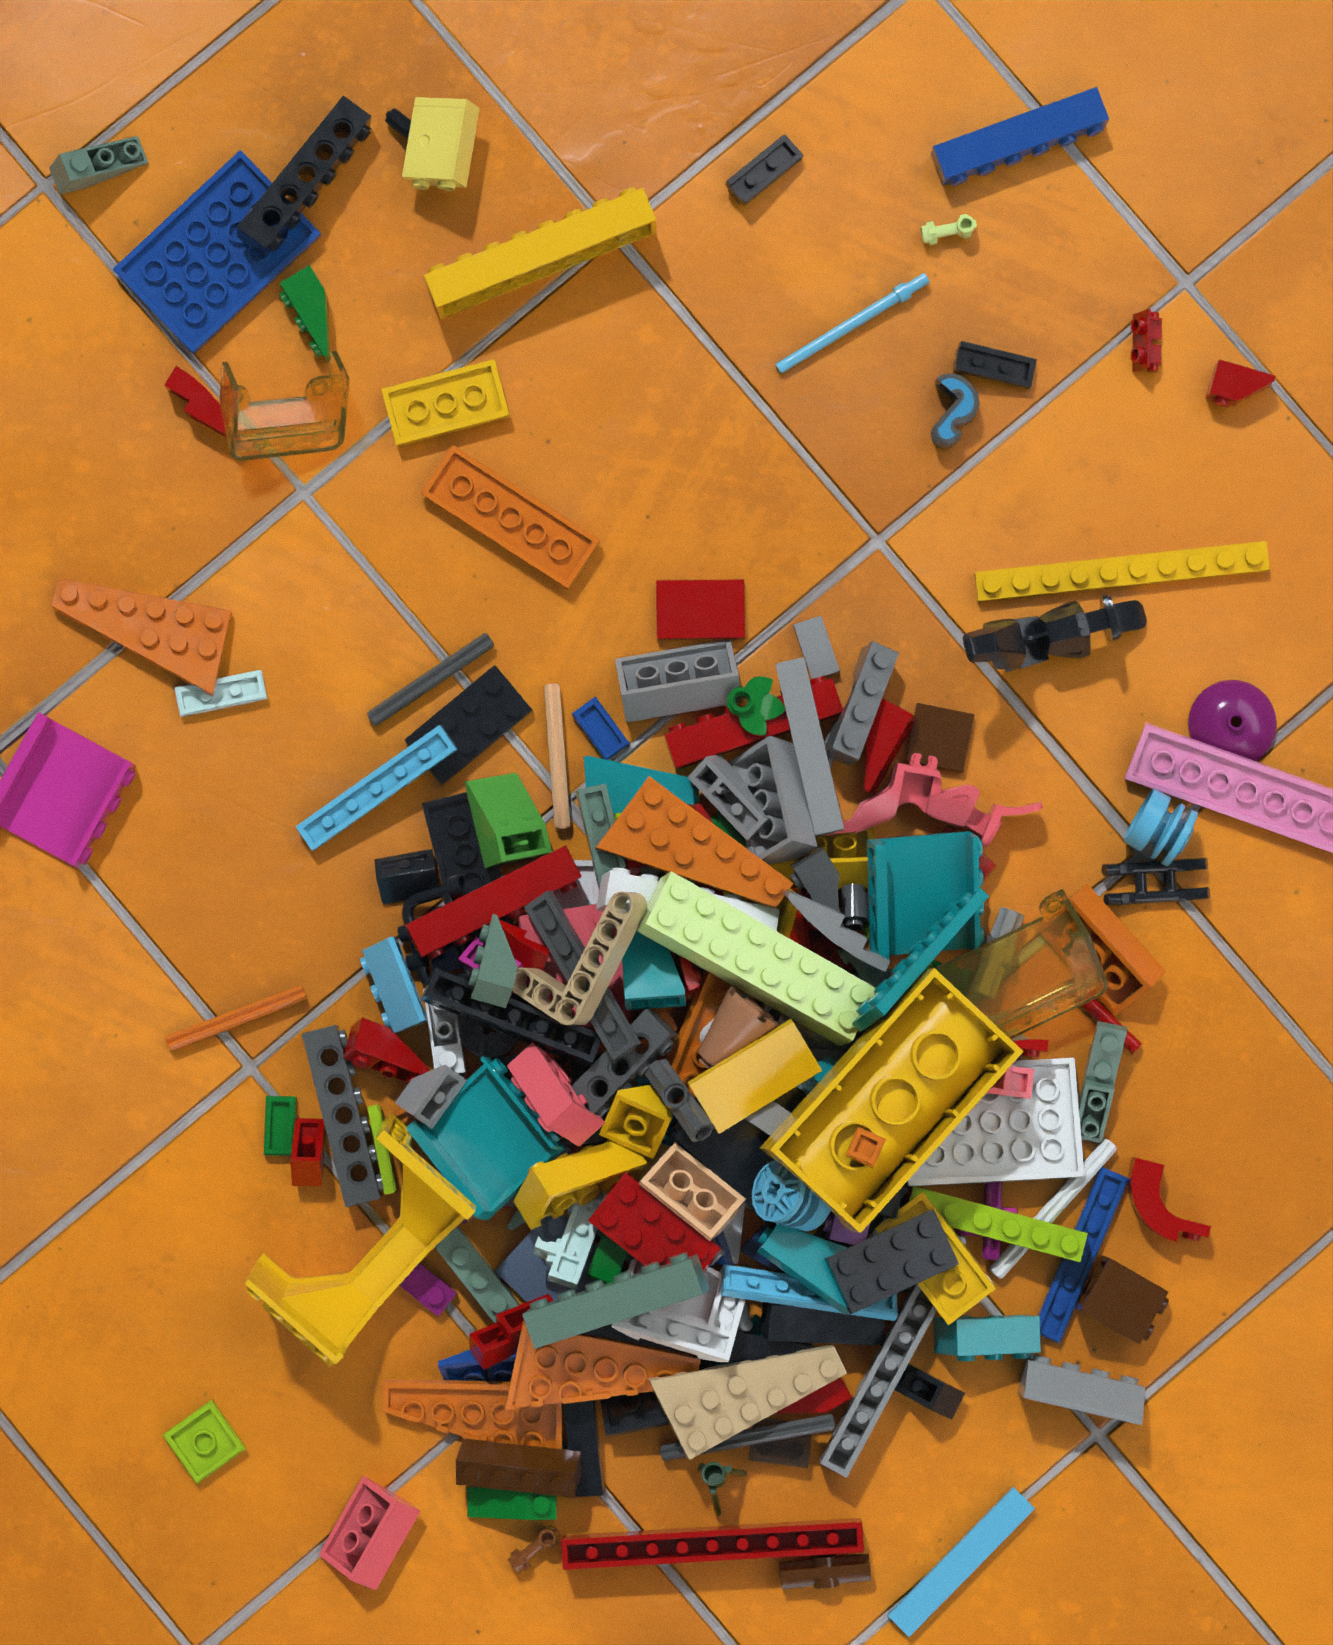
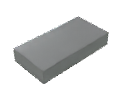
[793,616,840,679]

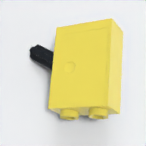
[385,97,480,191]

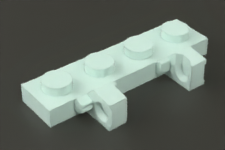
[533,1191,608,1290]

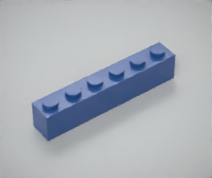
[931,87,1109,186]

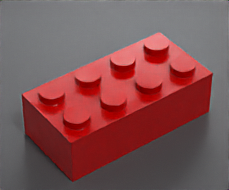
[588,1172,723,1273]

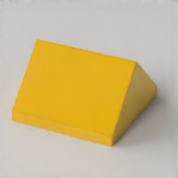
[599,1084,673,1159]

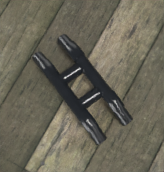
[1101,858,1210,905]

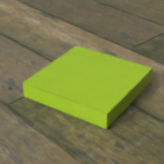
[163,1399,246,1484]

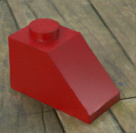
[1205,359,1276,408]
[290,1118,325,1187]

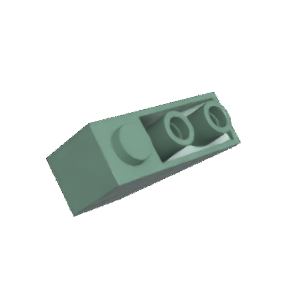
[49,136,148,194]
[468,914,518,1008]

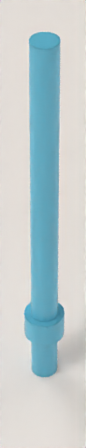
[775,273,930,374]

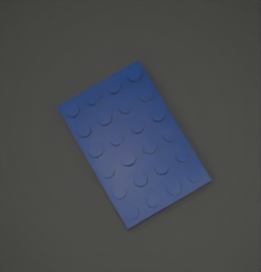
[113,150,322,355]

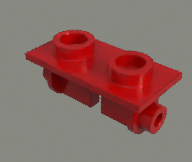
[1131,309,1162,372]

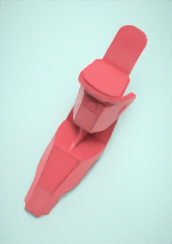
[825,753,1043,847]

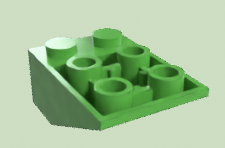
[464,773,552,868]

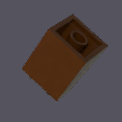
[1075,1255,1169,1344]

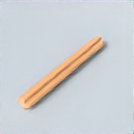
[544,684,571,829]

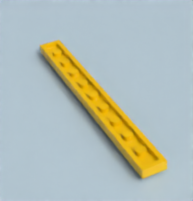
[974,541,1270,602]

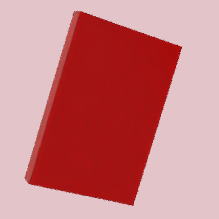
[656,579,745,640]

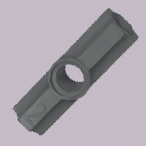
[645,1059,715,1142]

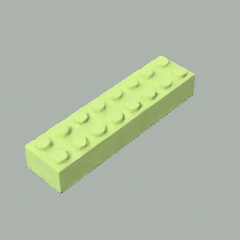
[637,871,875,1046]

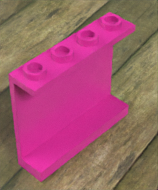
[0,712,136,868]

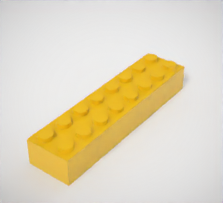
[424,187,656,319]

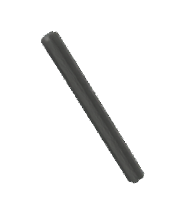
[660,1414,835,1461]

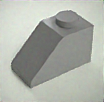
[395,1065,467,1129]

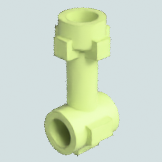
[921,214,977,245]

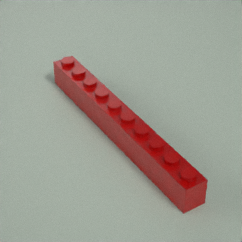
[561,1518,864,1570]

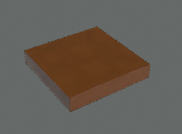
[905,703,975,773]

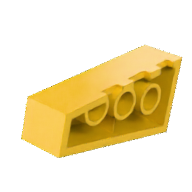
[513,1139,647,1230]

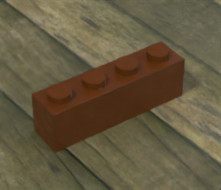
[456,1438,581,1498]

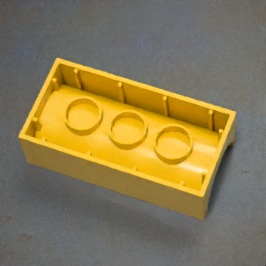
[760,968,1024,1233]

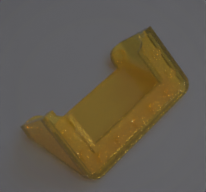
[926,889,1108,1039]

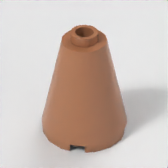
[698,986,778,1069]

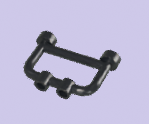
[398,874,471,986]

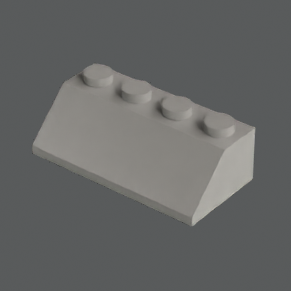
[615,639,742,722]
[728,736,817,865]
[1018,1355,1145,1425]

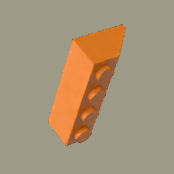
[1035,883,1166,1016]

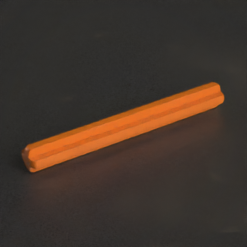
[165,986,307,1050]

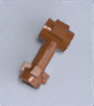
[508,1525,559,1573]

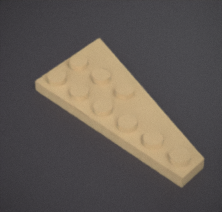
[648,1345,847,1460]

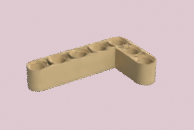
[512,891,647,1025]

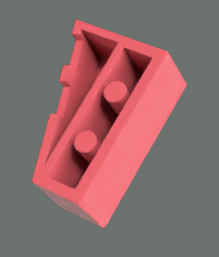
[507,1042,605,1147]

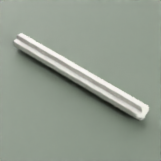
[990,1139,1117,1279]

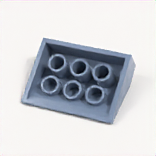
[495,1214,625,1302]

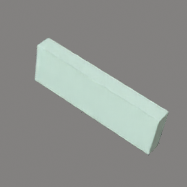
[175,670,268,717]

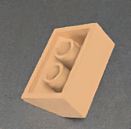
[639,1142,746,1241]

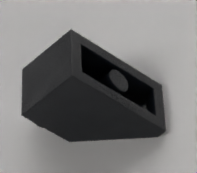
[894,1363,965,1420]

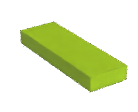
[367,1104,398,1195]

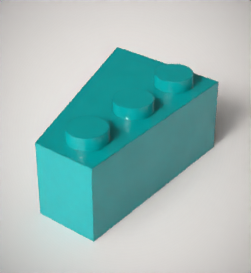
[933,1315,1041,1361]

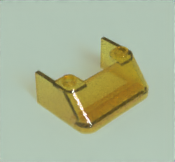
[220,351,350,461]

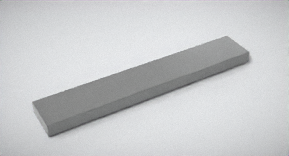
[775,657,844,837]

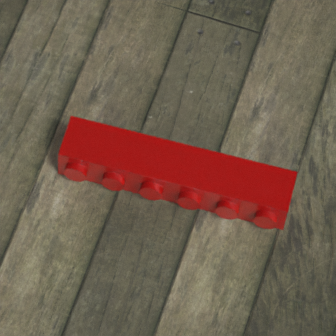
[664,676,843,770]
[404,845,582,960]

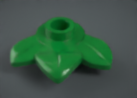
[726,676,785,736]

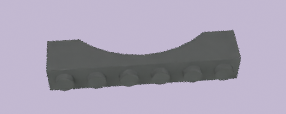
[790,847,893,995]

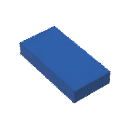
[572,696,630,760]

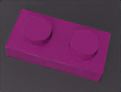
[399,1263,457,1316]

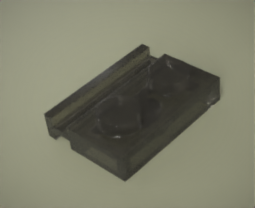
[748,1417,812,1468]

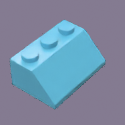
[360,936,428,1034]

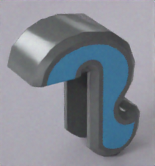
[931,374,980,449]

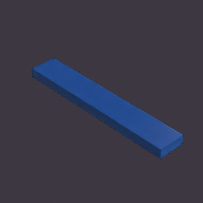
[1038,1167,1129,1343]

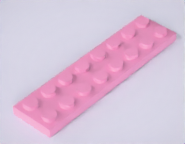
[1125,722,1333,853]

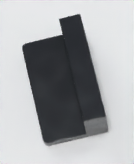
[374,849,439,904]

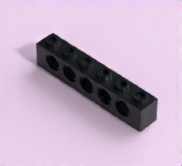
[237,95,372,257]
[421,968,601,1067]

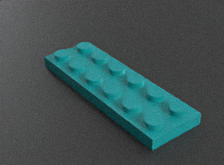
[852,888,989,1032]

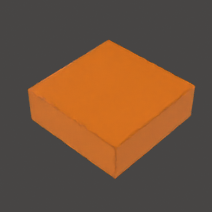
[845,1127,886,1168]

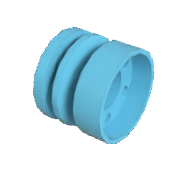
[1123,788,1198,866]
[752,1160,831,1231]

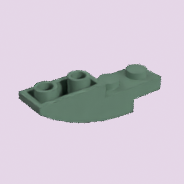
[1078,1021,1127,1143]

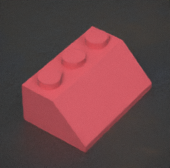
[318,1476,420,1590]

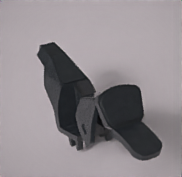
[963,594,1147,672]

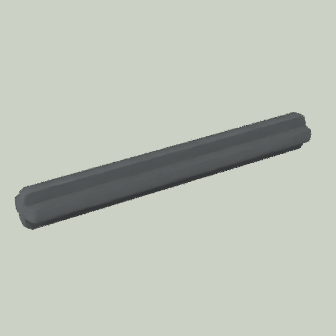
[367,633,494,726]

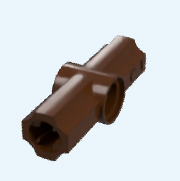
[779,1553,871,1589]

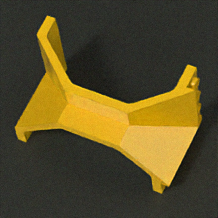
[245,1113,477,1367]

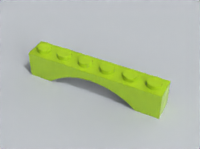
[909,1186,1088,1262]

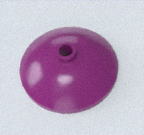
[1188,680,1277,761]

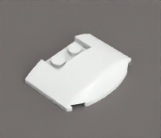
[612,1258,746,1362]

